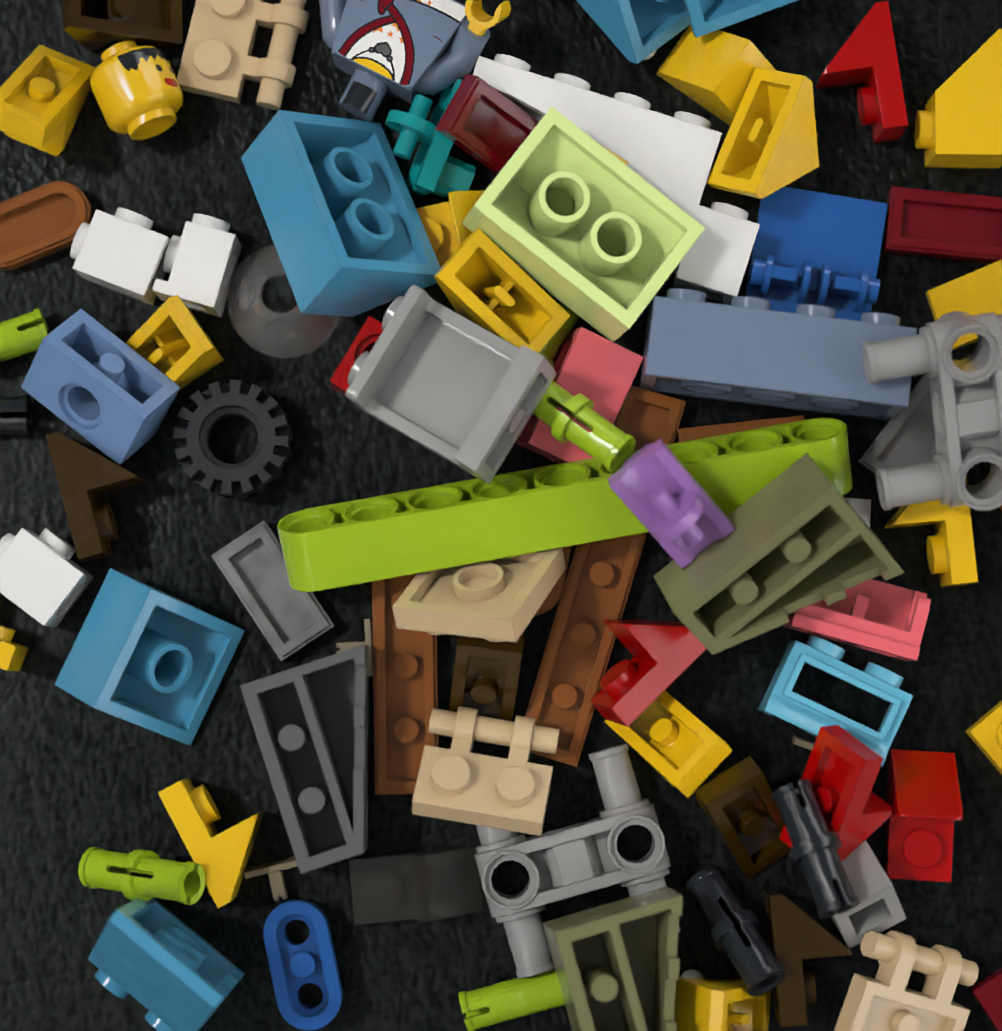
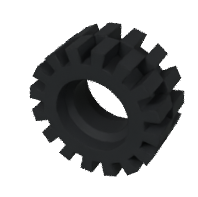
[173,380,293,498]

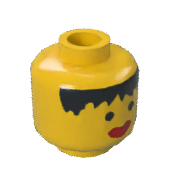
[90,40,183,140]

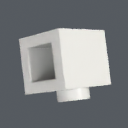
[70,207,170,306]
[0,527,94,628]

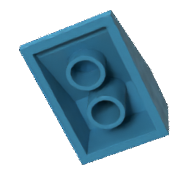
[88,898,245,1031]

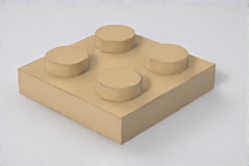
[392,548,566,642]

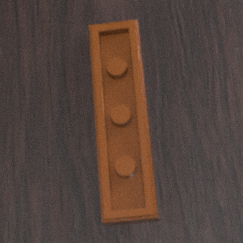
[372,573,439,795]

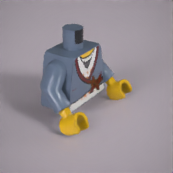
[319,0,511,121]

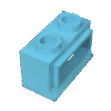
[758,635,913,766]

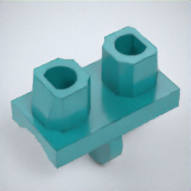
[385,79,476,198]

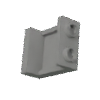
[345,284,557,484]

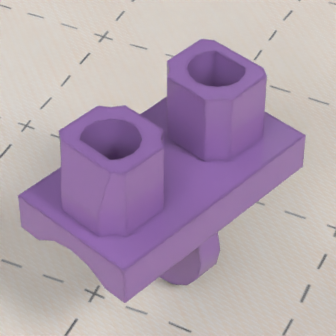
[608,439,735,569]

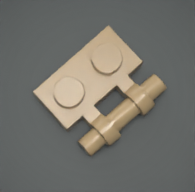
[177,0,309,110]
[412,706,560,836]
[834,931,979,1031]

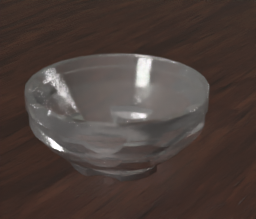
[227,244,340,358]

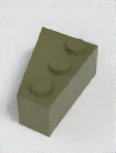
[653,453,904,655]
[543,886,683,1031]

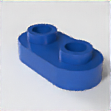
[263,899,343,1030]

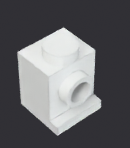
[152,213,242,317]

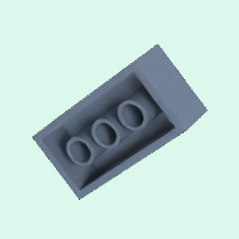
[639,288,917,421]

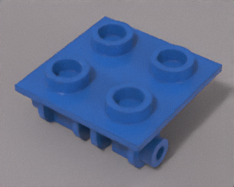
[745,187,888,321]

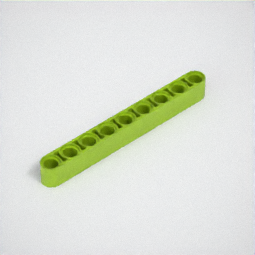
[277,418,853,592]

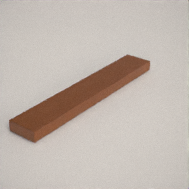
[525,385,686,767]

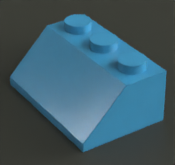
[241,110,441,317]

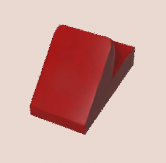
[815,1,908,143]
[590,619,706,727]
[779,725,893,862]
[883,749,963,882]

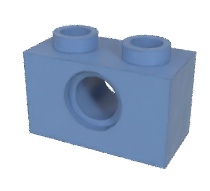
[21,309,181,466]

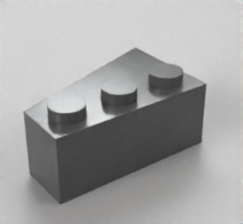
[240,644,369,874]

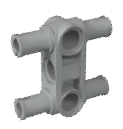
[861,311,1002,511]
[474,744,681,978]

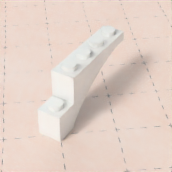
[473,54,760,305]

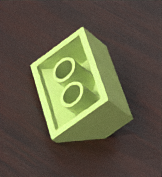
[461,106,705,342]

